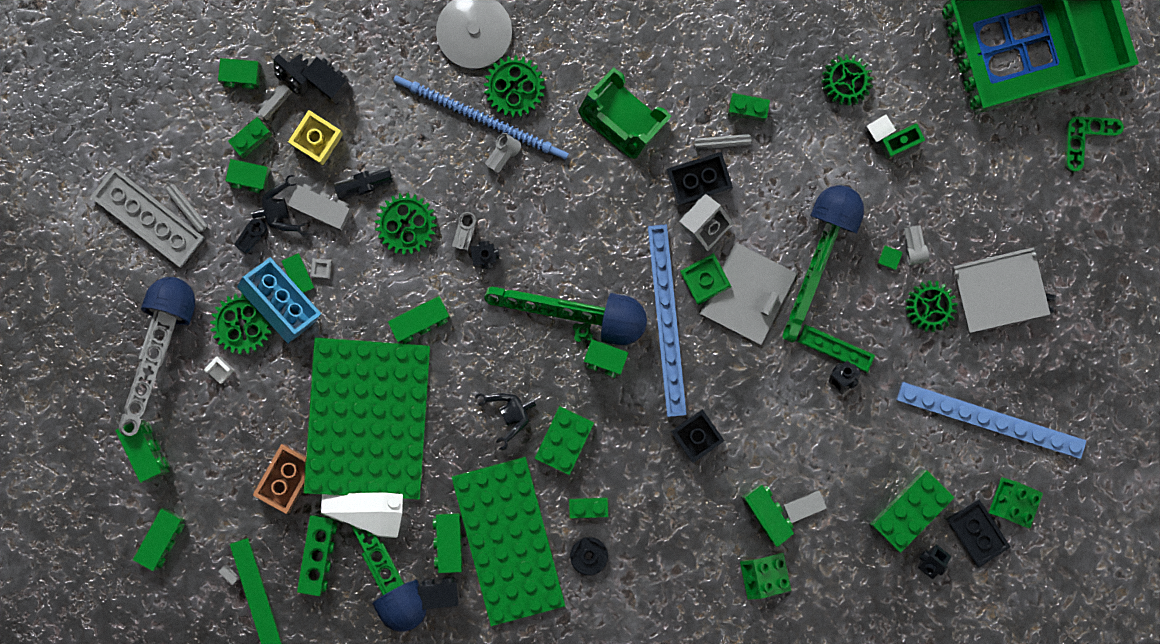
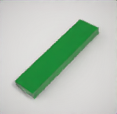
[797,324,875,373]

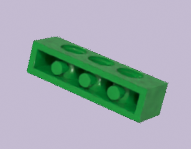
[297,515,338,596]

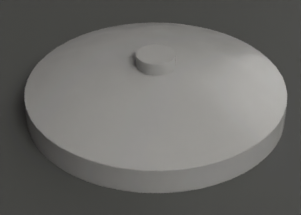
[436,0,512,70]

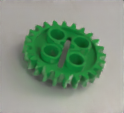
[484,55,545,118]
[375,193,437,255]
[210,293,272,355]

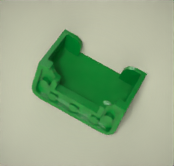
[578,67,672,159]

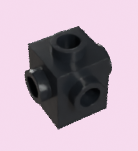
[471,241,500,269]
[828,360,861,395]
[917,544,951,579]

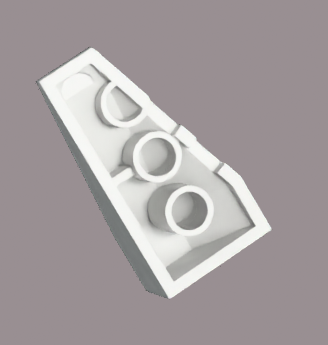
[321,493,403,538]

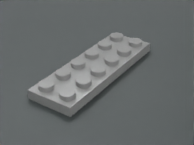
[91,167,205,268]

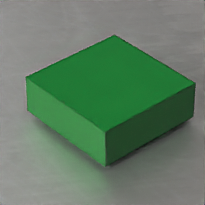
[877,245,903,270]

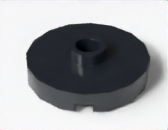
[570,537,608,576]

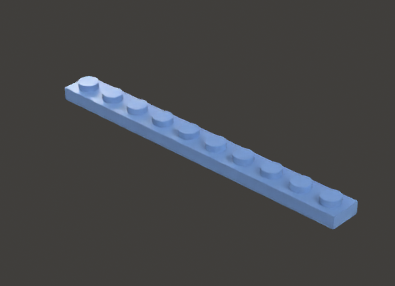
[648,224,686,417]
[896,382,1087,459]

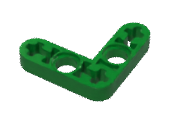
[1065,116,1124,172]

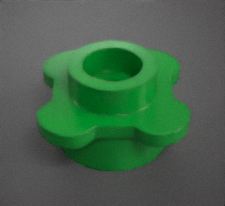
[572,323,593,342]

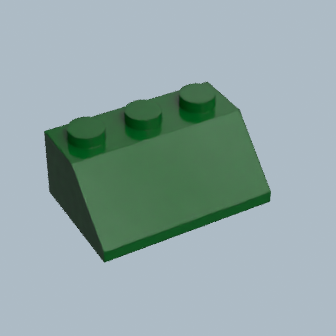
[741,484,794,547]

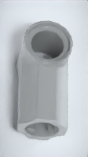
[485,133,521,173]
[452,212,477,251]
[903,225,929,265]

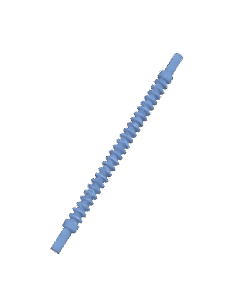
[393,75,569,160]

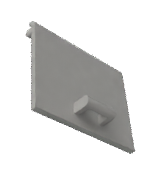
[700,242,797,345]
[954,247,1050,333]

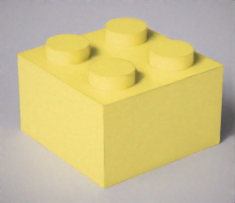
[288,110,343,166]

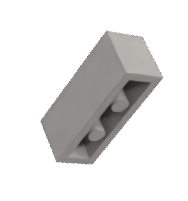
[288,184,352,231]

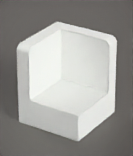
[864,115,896,142]
[204,356,234,384]

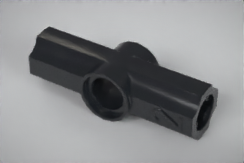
[334,166,394,199]

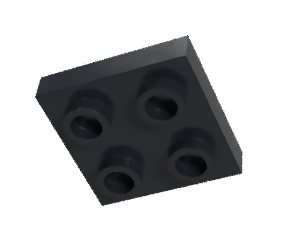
[273,54,308,96]

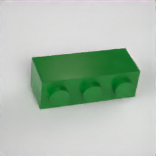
[387,296,451,344]
[133,508,185,571]
[433,513,463,573]

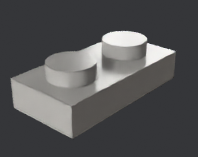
[258,84,292,120]

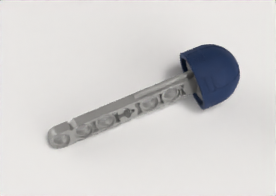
[119,277,195,436]

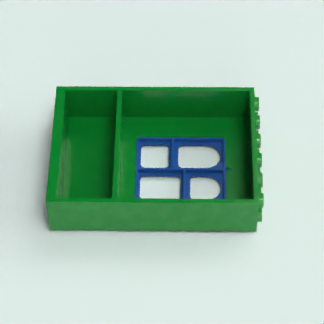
[942,0,1139,115]

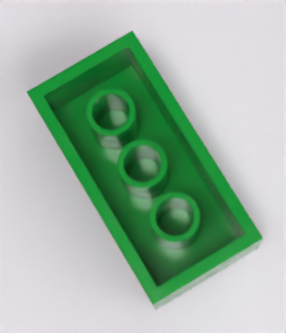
[870,470,955,553]

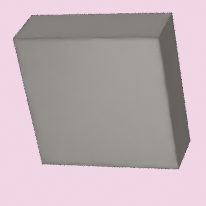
[310,258,332,280]
[218,565,240,585]

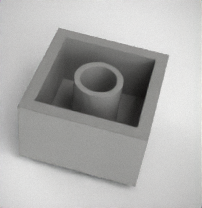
[679,194,734,251]

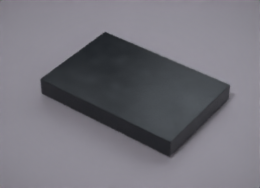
[946,498,1011,568]

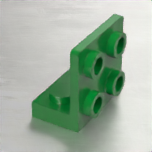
[988,477,1043,529]
[740,553,791,600]

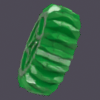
[821,54,873,106]
[905,280,958,332]

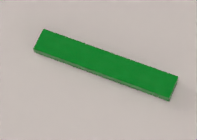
[230,538,283,644]

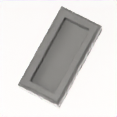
[784,490,827,523]

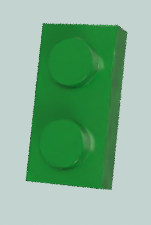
[569,497,608,518]

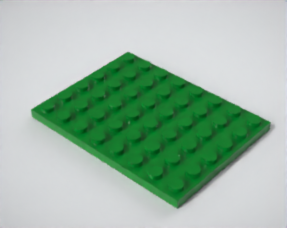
[303,337,430,499]

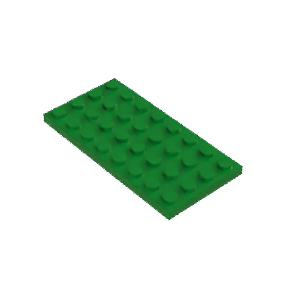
[452,457,566,626]

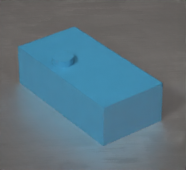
[237,257,322,344]

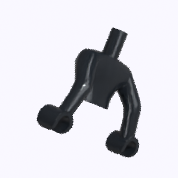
[251,175,309,235]
[475,393,536,451]

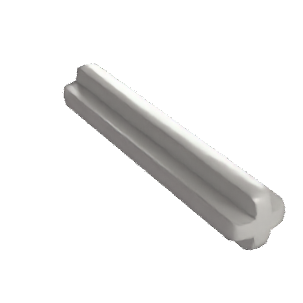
[694,134,751,149]
[165,184,207,232]

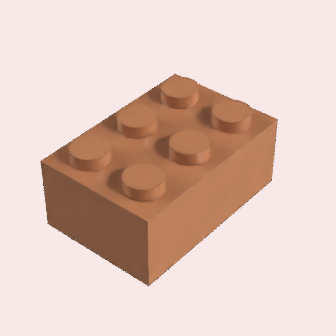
[253,444,306,514]

